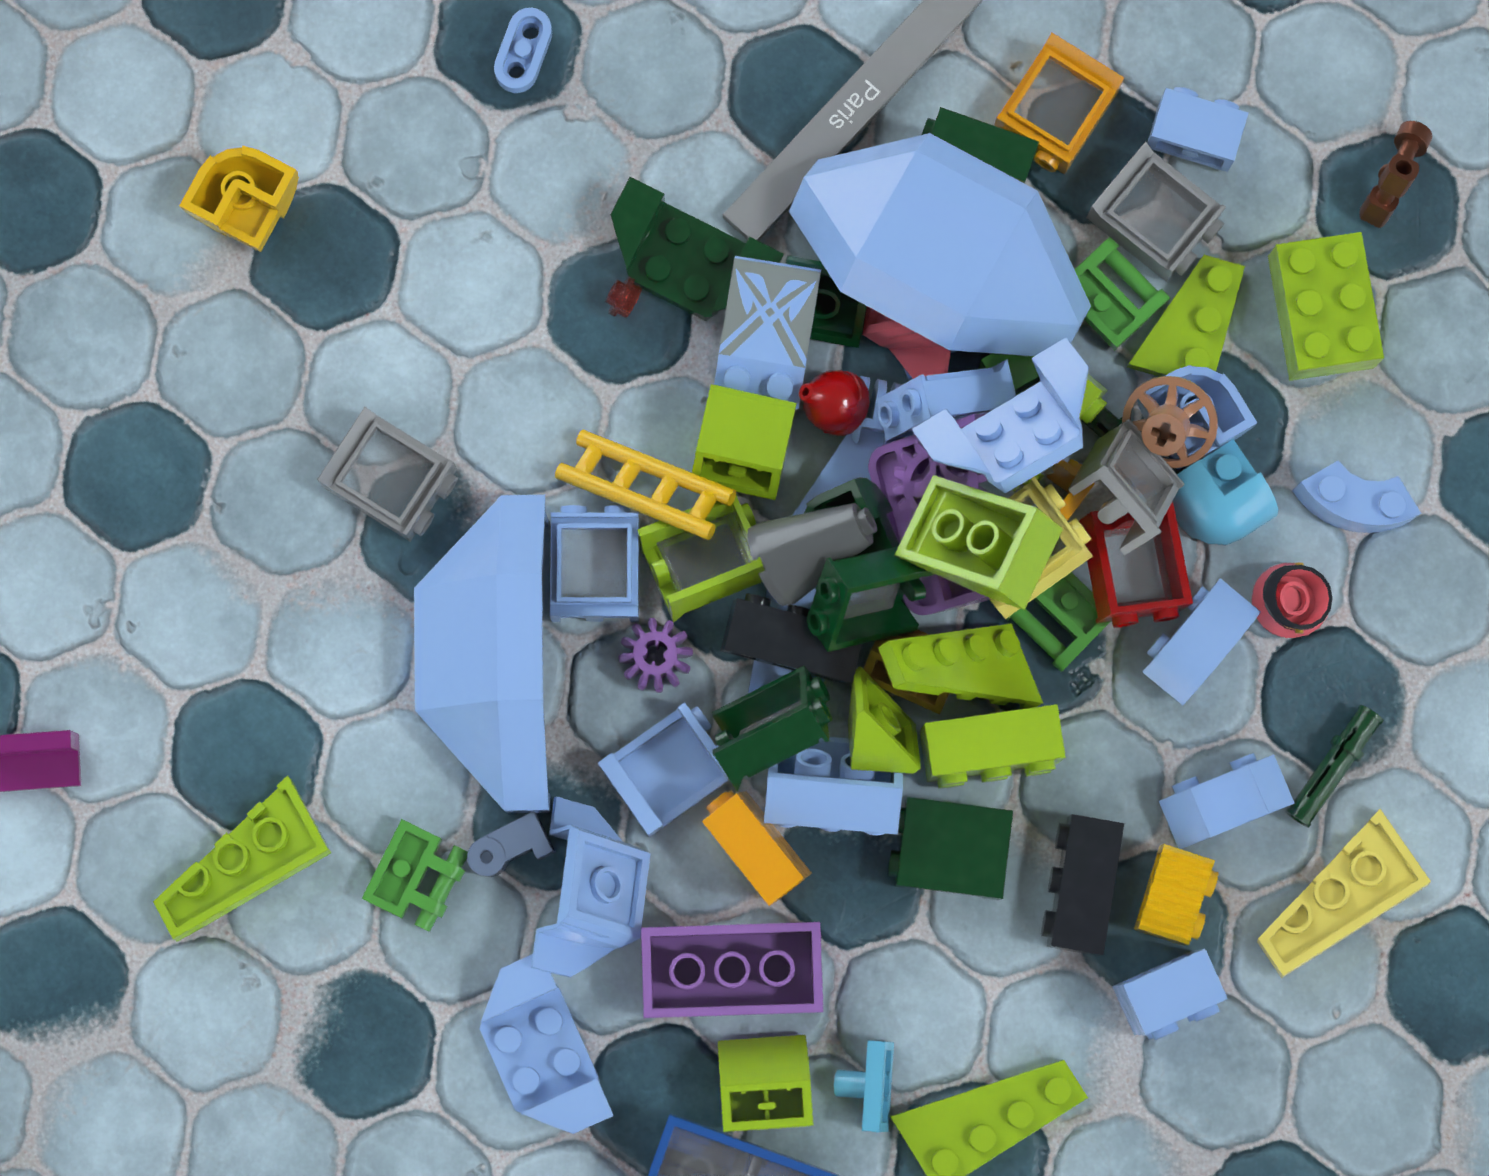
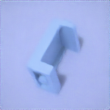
[597,702,730,837]

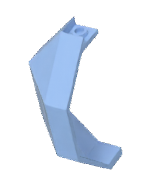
[789,133,1091,356]
[414,494,551,814]

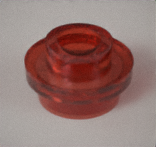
[605,276,642,318]

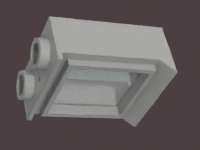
[1087,141,1226,282]
[317,407,458,542]
[1068,419,1184,555]

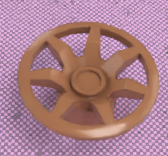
[1122,376,1218,468]

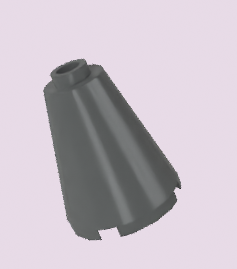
[747,503,877,606]

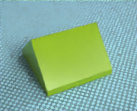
[848,666,921,774]

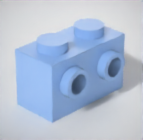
[1147,87,1248,172]

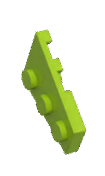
[1127,255,1245,377]

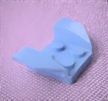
[912,338,1089,493]
[531,796,651,977]
[479,954,614,1134]

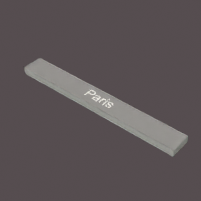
[723,0,983,241]

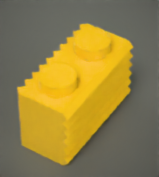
[1134,844,1219,946]

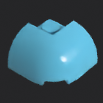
[1172,439,1279,546]

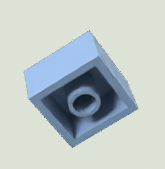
[1112,949,1228,1040]

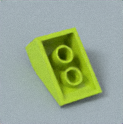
[895,475,1063,610]

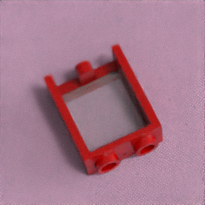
[1079,502,1193,628]

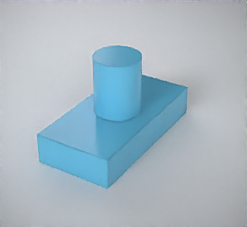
[834,1040,894,1132]

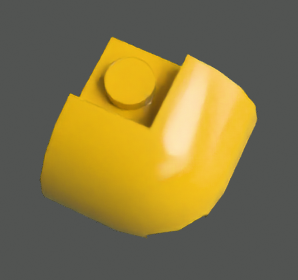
[179,145,299,252]

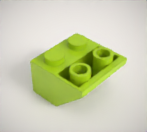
[692,384,797,500]
[718,1035,814,1132]

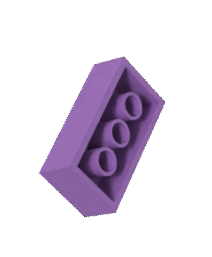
[641,922,824,1018]

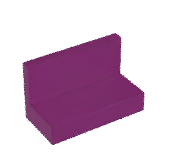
[0,730,81,792]

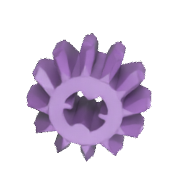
[618,618,693,693]

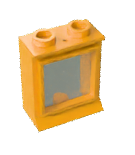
[994,33,1125,175]

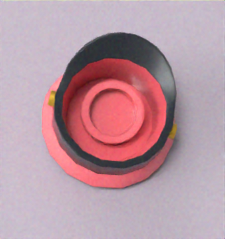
[1251,562,1333,638]

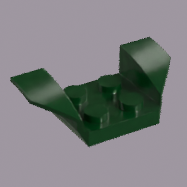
[610,177,784,321]

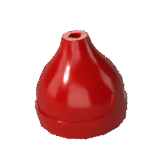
[799,370,870,436]

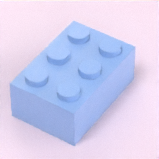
[764,737,903,836]

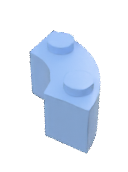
[1292,460,1422,533]
[1142,578,1261,706]
[1159,753,1294,849]

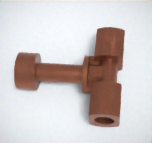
[1359,121,1433,228]

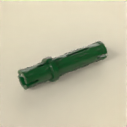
[1285,705,1384,828]

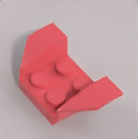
[862,306,951,379]

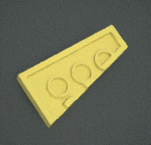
[1257,809,1431,978]

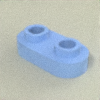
[494,8,552,93]

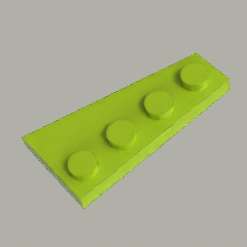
[878,624,1043,709]
[153,775,332,942]
[890,1060,1088,1176]

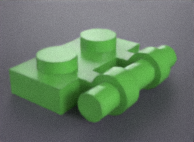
[361,819,468,932]

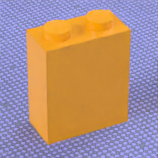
[702,790,812,906]

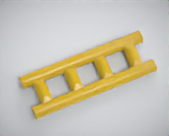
[555,429,736,540]

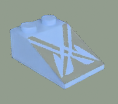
[714,256,821,409]

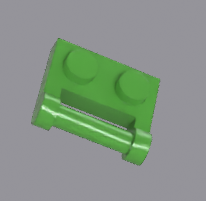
[1074,237,1170,351]
[998,572,1111,672]

